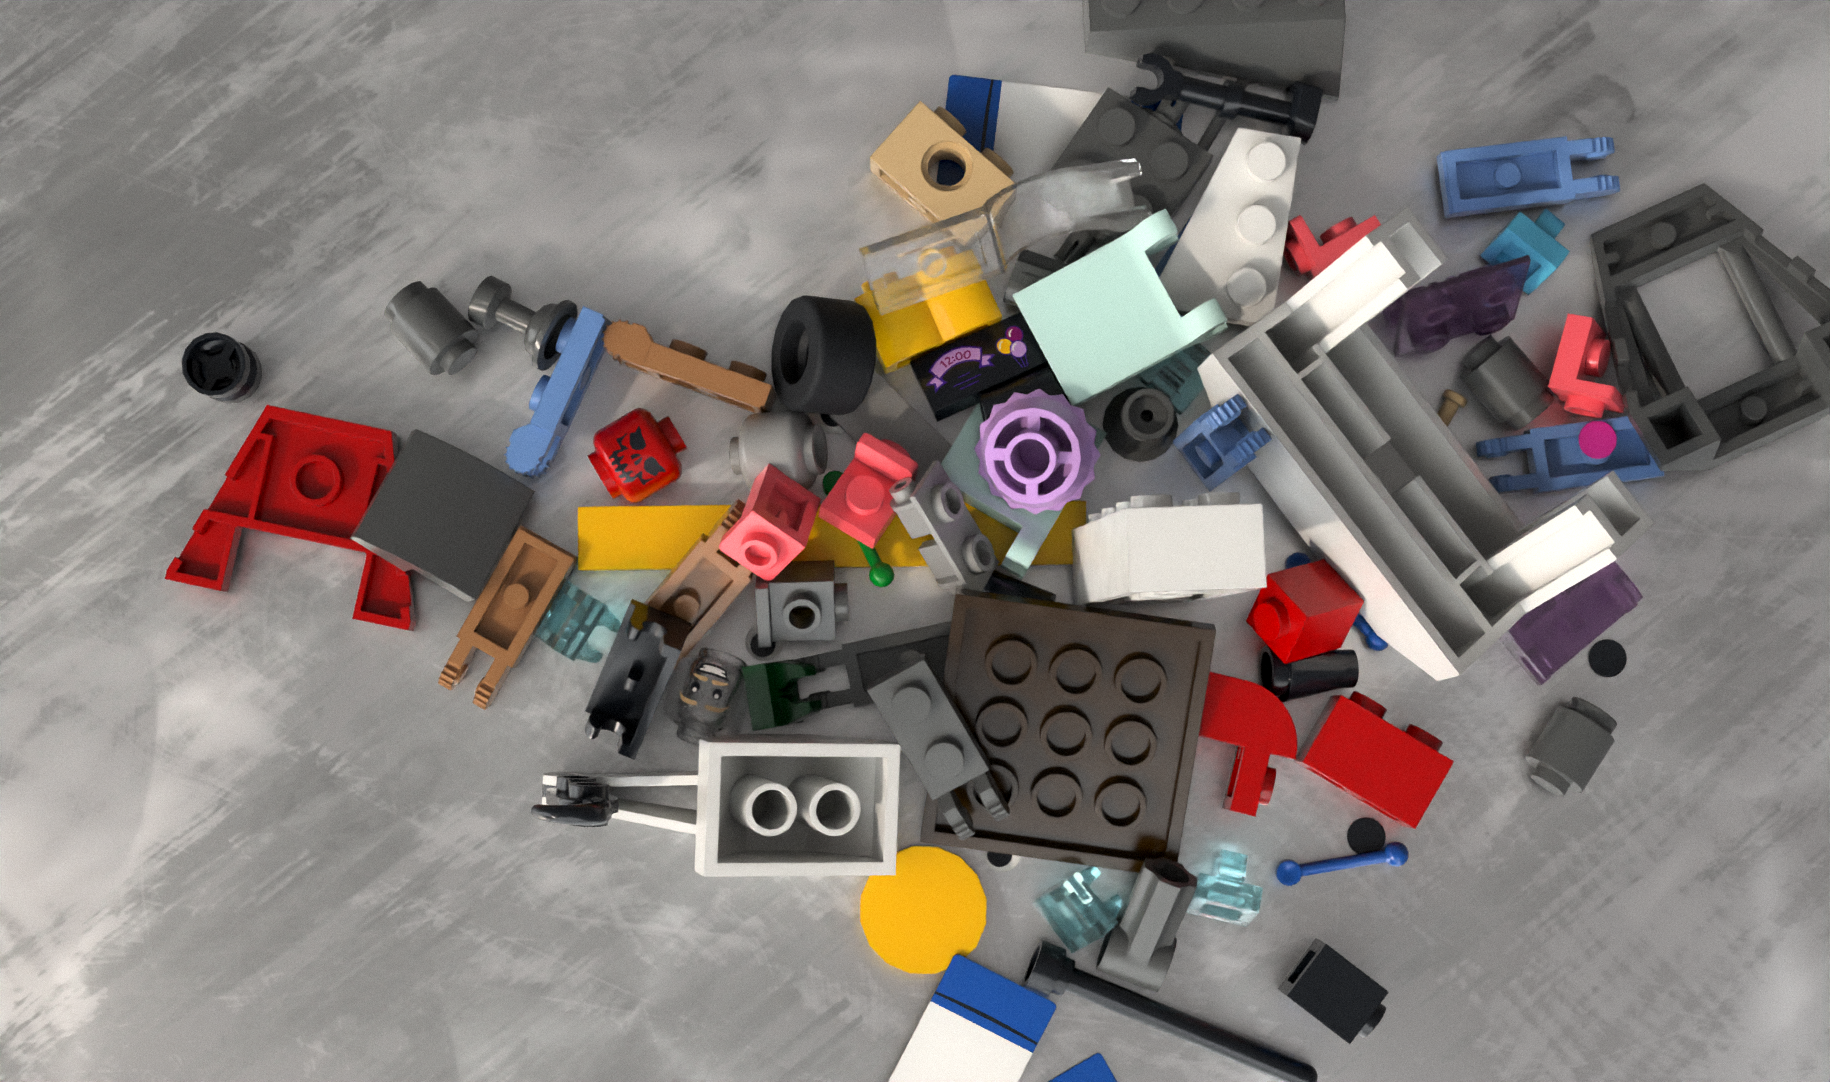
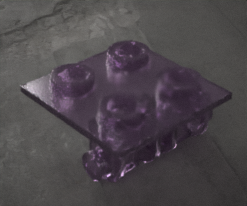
[1383,255,1531,357]

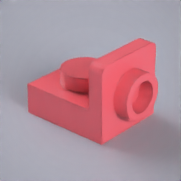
[1283,215,1381,282]
[1548,313,1625,418]
[818,433,919,549]
[719,463,821,581]

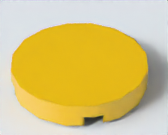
[860,845,987,974]

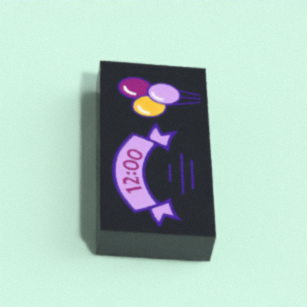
[910,312,1052,422]

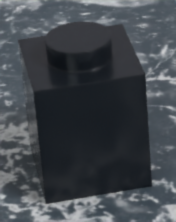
[1278,938,1389,1044]

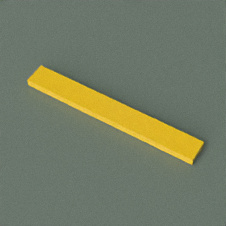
[578,501,1086,571]

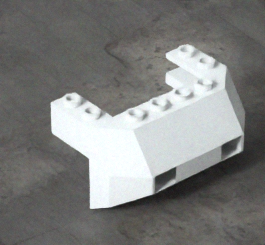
[1197,207,1655,681]

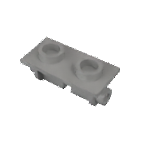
[889,460,999,595]

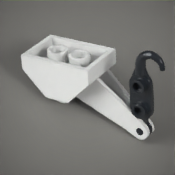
[531,734,901,877]

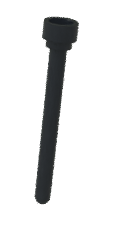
[1022,939,1318,1082]

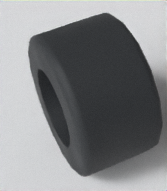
[771,295,876,415]

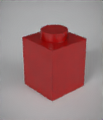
[1246,559,1364,664]

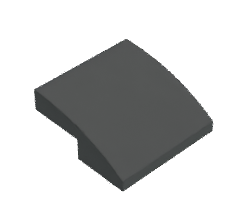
[350,429,535,602]

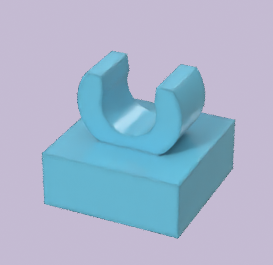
[1480,208,1570,295]

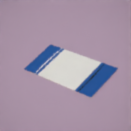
[937,75,1183,197]
[888,954,1056,1082]

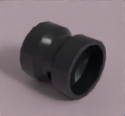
[182,332,262,404]

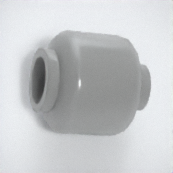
[729,410,828,490]

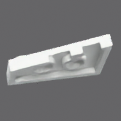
[1159,128,1301,326]

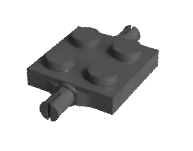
[1037,87,1213,264]

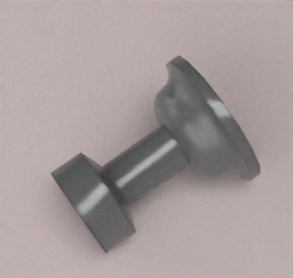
[468,276,578,371]
[1102,387,1178,462]

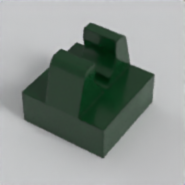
[742,659,822,731]

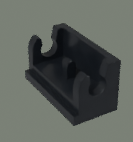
[585,599,692,760]

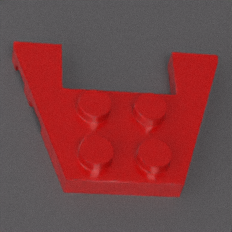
[165,405,416,631]

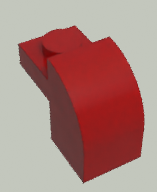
[1199,672,1297,817]

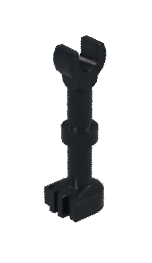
[1129,53,1323,145]

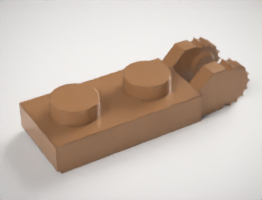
[601,319,777,414]
[644,499,753,671]
[438,525,578,710]

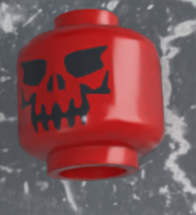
[587,408,688,503]

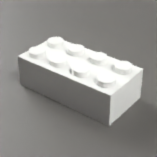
[1072,492,1267,606]

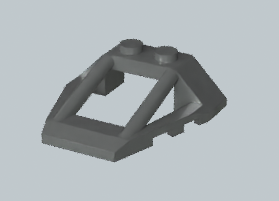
[1590,183,1830,471]

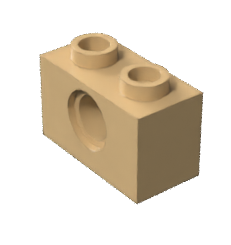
[870,101,1016,250]

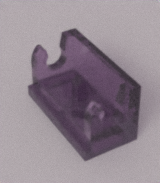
[1499,561,1643,685]

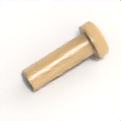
[1437,389,1468,427]

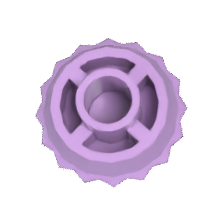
[974,389,1100,515]

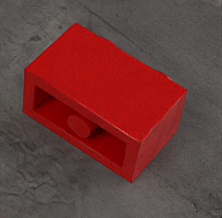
[1293,691,1454,829]

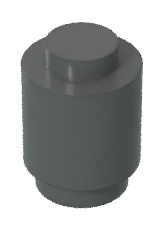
[384,281,478,375]
[1460,335,1555,431]
[1526,697,1617,797]

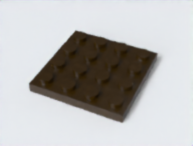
[920,588,1216,873]

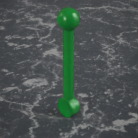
[822,470,895,588]

